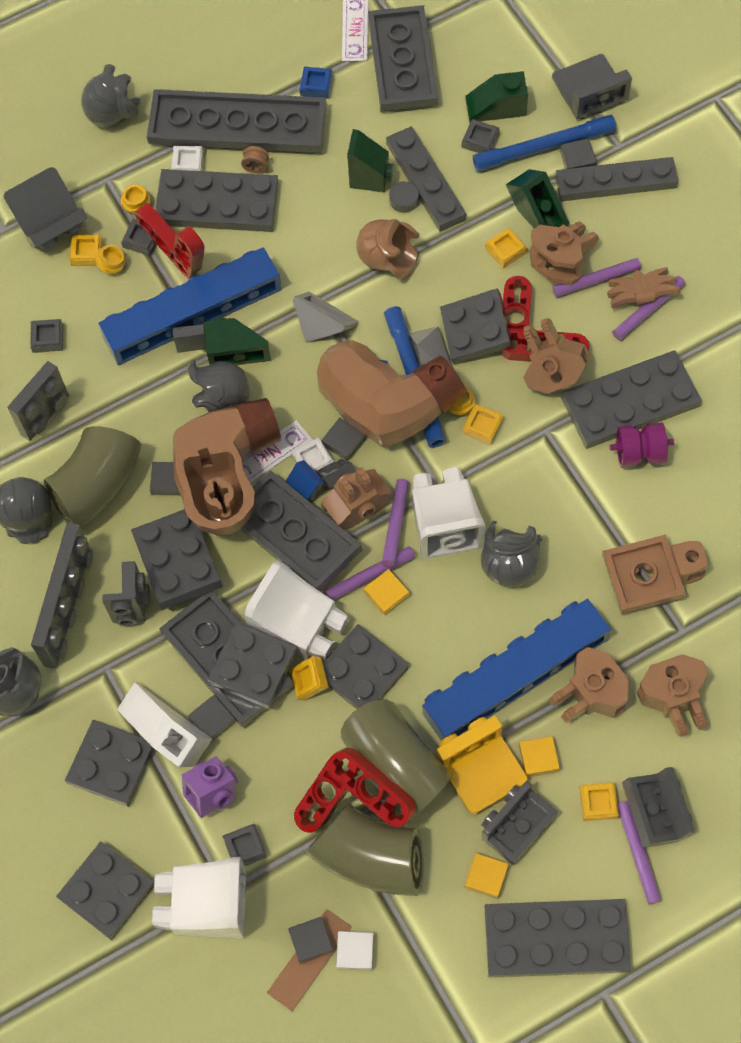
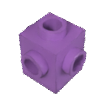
[182,756,237,818]

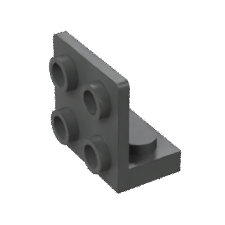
[552,54,632,120]

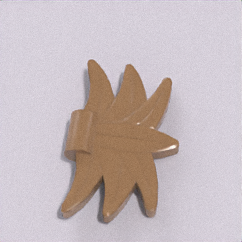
[607,267,680,309]

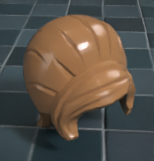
[356,219,420,281]

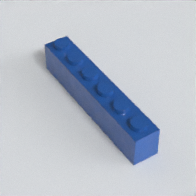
[98,247,282,366]
[422,598,611,741]

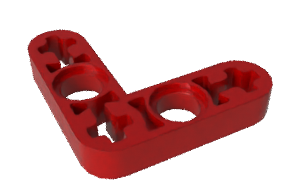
[134,203,205,279]
[500,276,590,362]
[294,747,416,833]

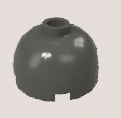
[0,647,41,716]

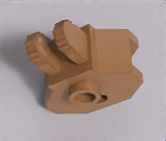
[530,221,599,285]
[523,318,590,394]
[321,467,392,530]
[549,647,629,723]
[637,655,708,737]

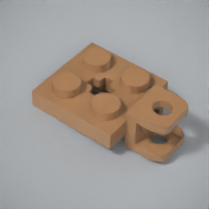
[602,535,708,615]

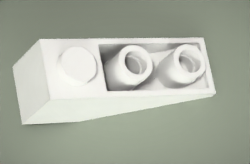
[117,682,212,767]

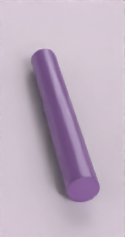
[552,258,641,298]
[612,276,685,340]
[382,479,409,567]
[324,546,415,600]
[617,801,662,905]

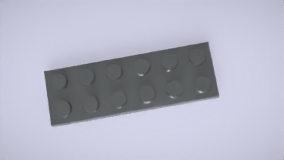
[147,89,327,153]

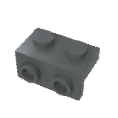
[102,561,150,626]
[622,767,694,848]
[481,781,558,866]

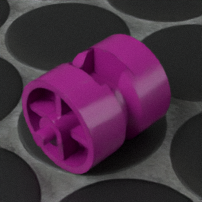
[610,422,674,467]

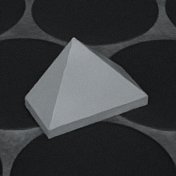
[293,292,358,343]
[409,326,451,366]

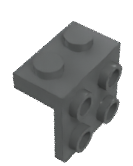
[3,167,88,250]

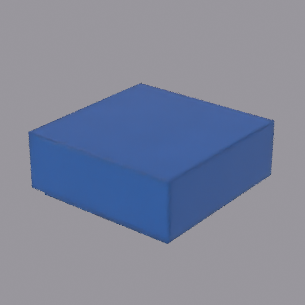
[300,66,333,99]
[285,460,325,503]

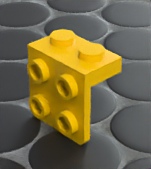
[436,715,527,815]

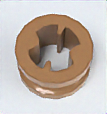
[241,146,269,174]

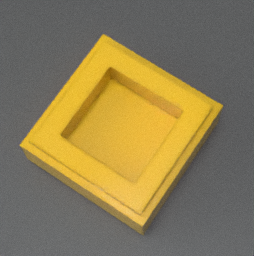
[485,227,527,269]
[69,235,103,266]
[462,404,503,445]
[363,569,409,616]
[290,656,329,700]
[519,736,560,777]
[580,782,619,821]
[465,853,508,899]

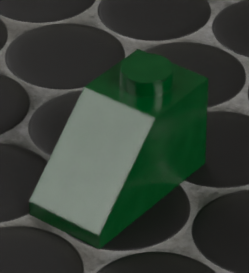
[465,71,528,123]
[347,129,394,193]
[505,169,570,229]
[203,317,271,365]

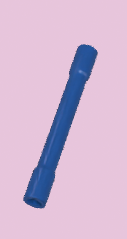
[472,114,616,172]
[384,306,446,448]

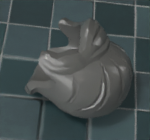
[81,64,140,128]
[188,359,251,413]
[0,477,52,543]
[481,521,543,587]

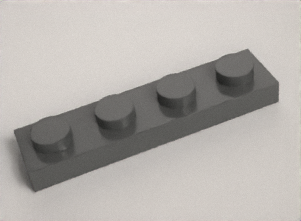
[386,126,466,232]
[555,157,678,202]

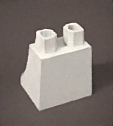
[412,467,486,560]
[244,560,349,661]
[152,857,246,939]

